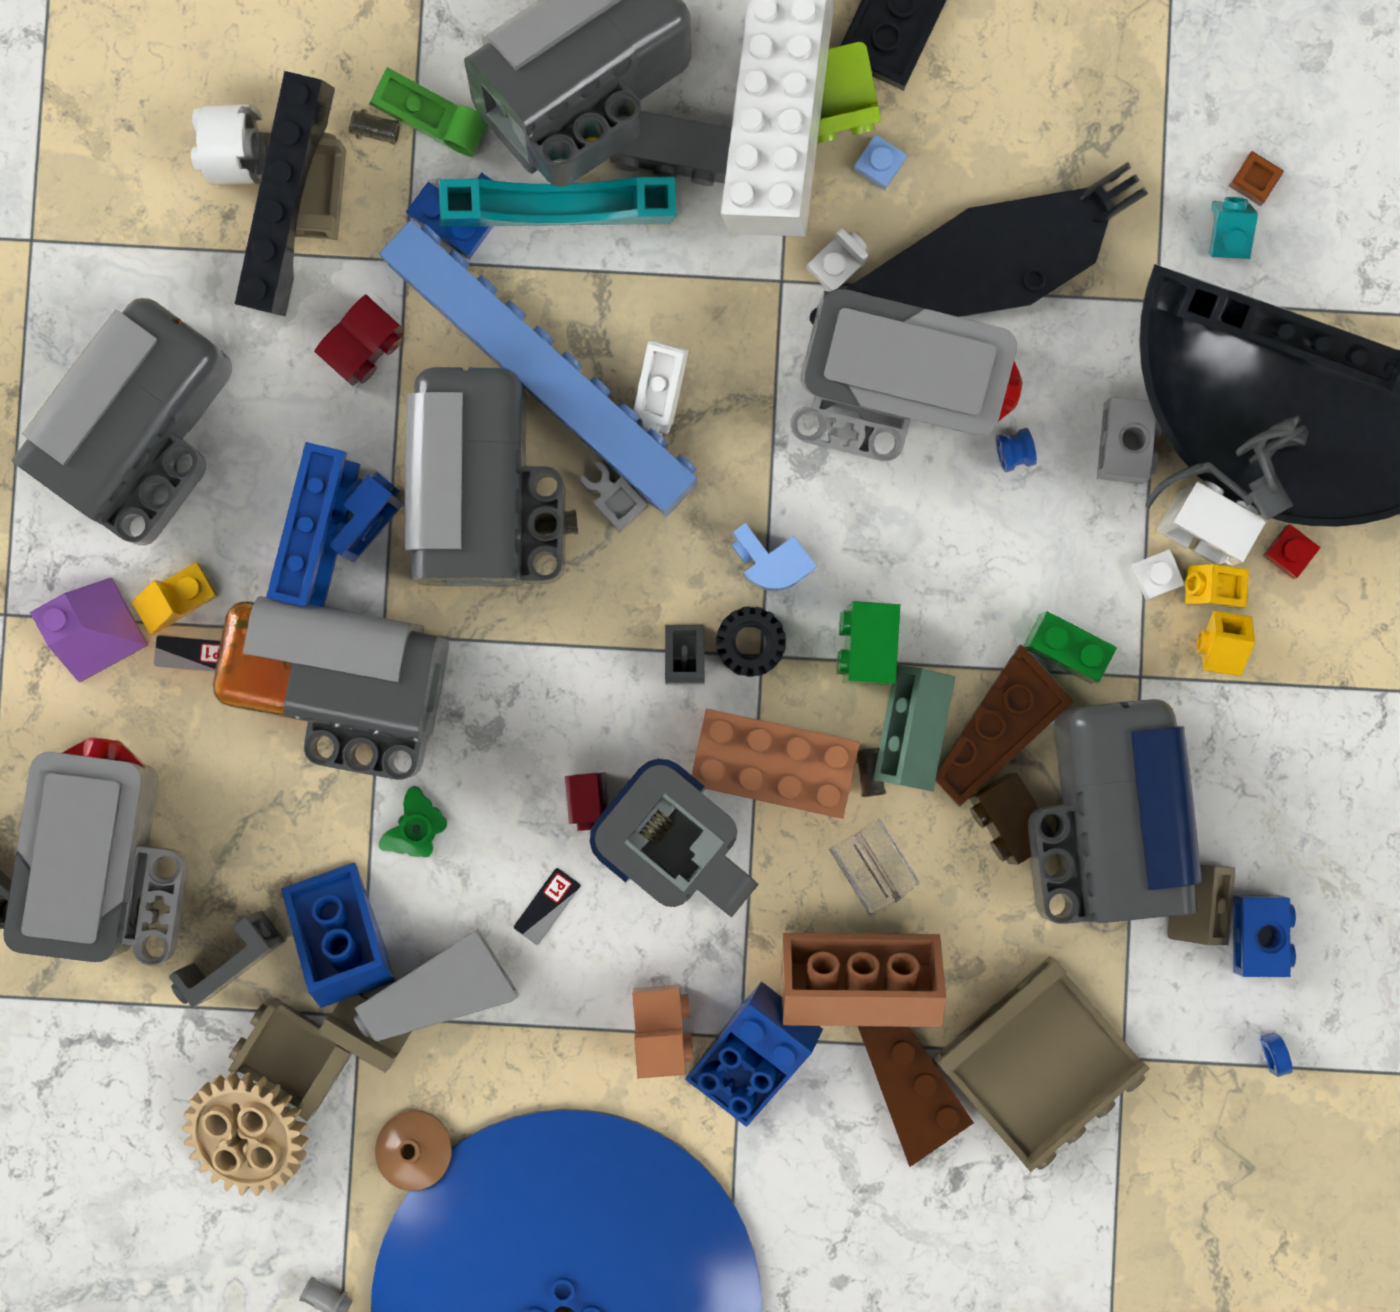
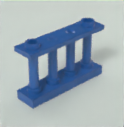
[266,442,361,607]

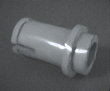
[299,1277,353,1312]

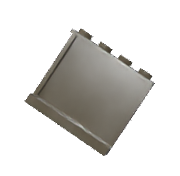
[933,956,1150,1172]

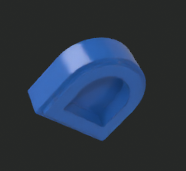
[1260,1032,1293,1077]

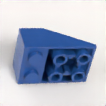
[685,981,823,1127]

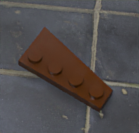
[935,644,1074,807]
[858,1026,974,1167]

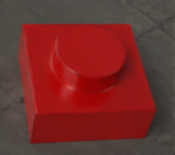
[1263,524,1321,579]

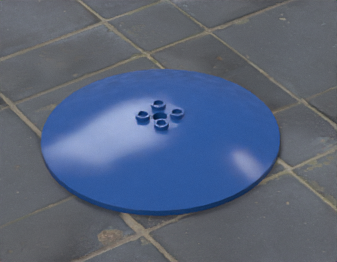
[371,1109,762,1312]

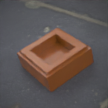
[1229,151,1284,206]

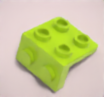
[817,42,881,144]

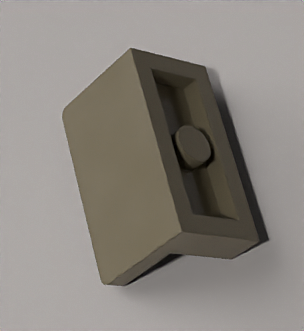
[1168,864,1235,945]
[317,994,412,1073]

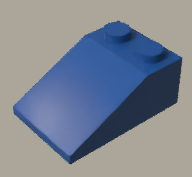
[281,862,395,1008]

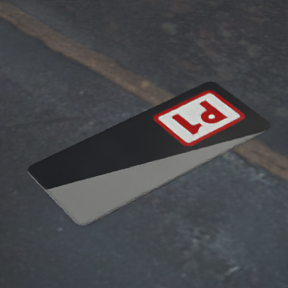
[154,636,230,672]
[514,868,580,945]

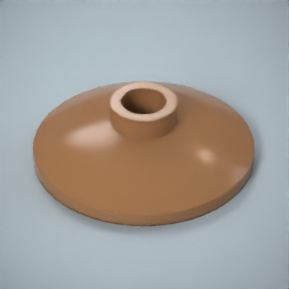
[375,1111,452,1191]

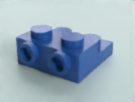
[329,471,404,562]

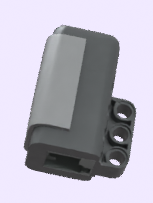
[464,0,691,187]
[11,298,232,546]
[405,367,566,587]

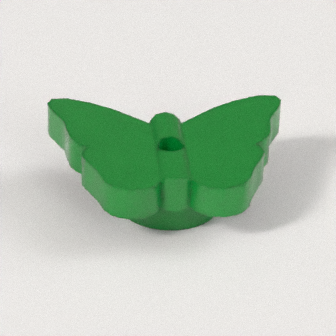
[379,786,447,858]

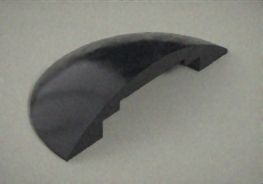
[1139,264,1400,527]

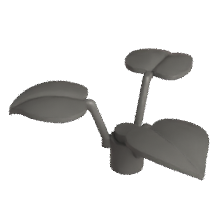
[1145,416,1309,521]

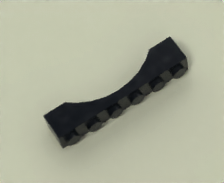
[234,71,335,316]

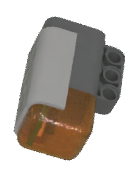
[213,596,449,780]

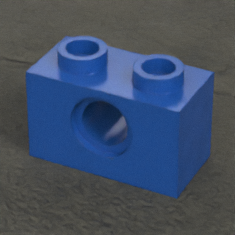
[1233,895,1296,977]

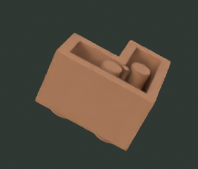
[632,984,693,1079]

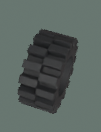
[716,606,786,677]

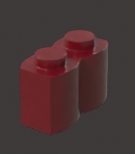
[314,294,404,386]
[564,772,608,831]

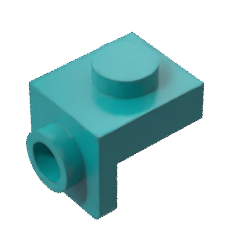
[1209,197,1258,259]

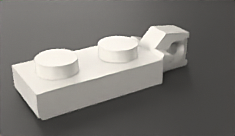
[633,340,689,436]

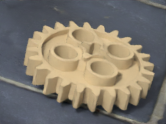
[182,1071,309,1196]

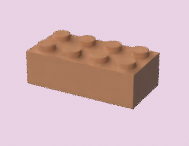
[692,708,860,819]
[781,933,946,1027]

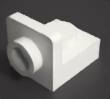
[806,228,868,292]

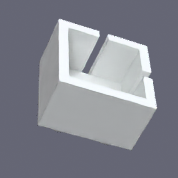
[1156,481,1266,566]

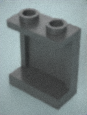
[169,911,285,1008]

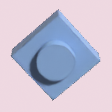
[853,134,907,190]

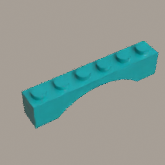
[439,177,677,227]

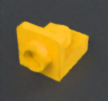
[1185,564,1249,608]

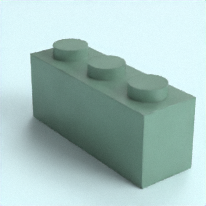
[873,665,955,791]

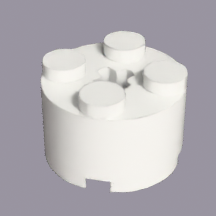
[191,104,266,185]

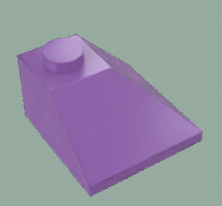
[30,578,148,682]

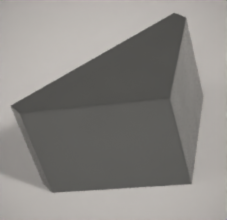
[665,624,705,685]

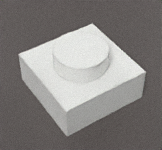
[1131,549,1185,600]

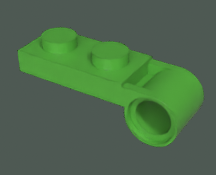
[369,67,488,157]

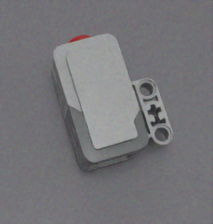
[790,289,1023,461]
[3,737,188,966]

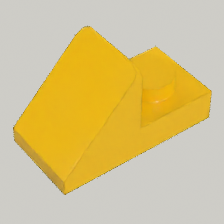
[131,562,218,635]

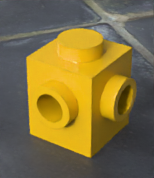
[1196,610,1255,676]

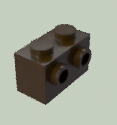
[969,773,1053,865]

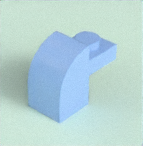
[731,523,817,591]

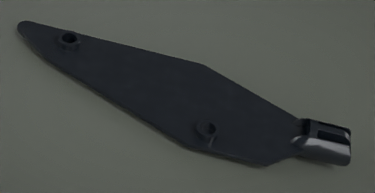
[809,162,1148,325]

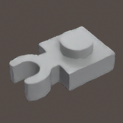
[580,461,648,532]

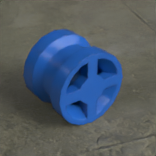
[996,427,1037,473]

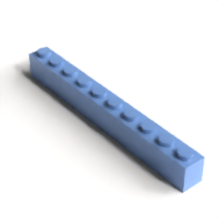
[379,220,698,518]

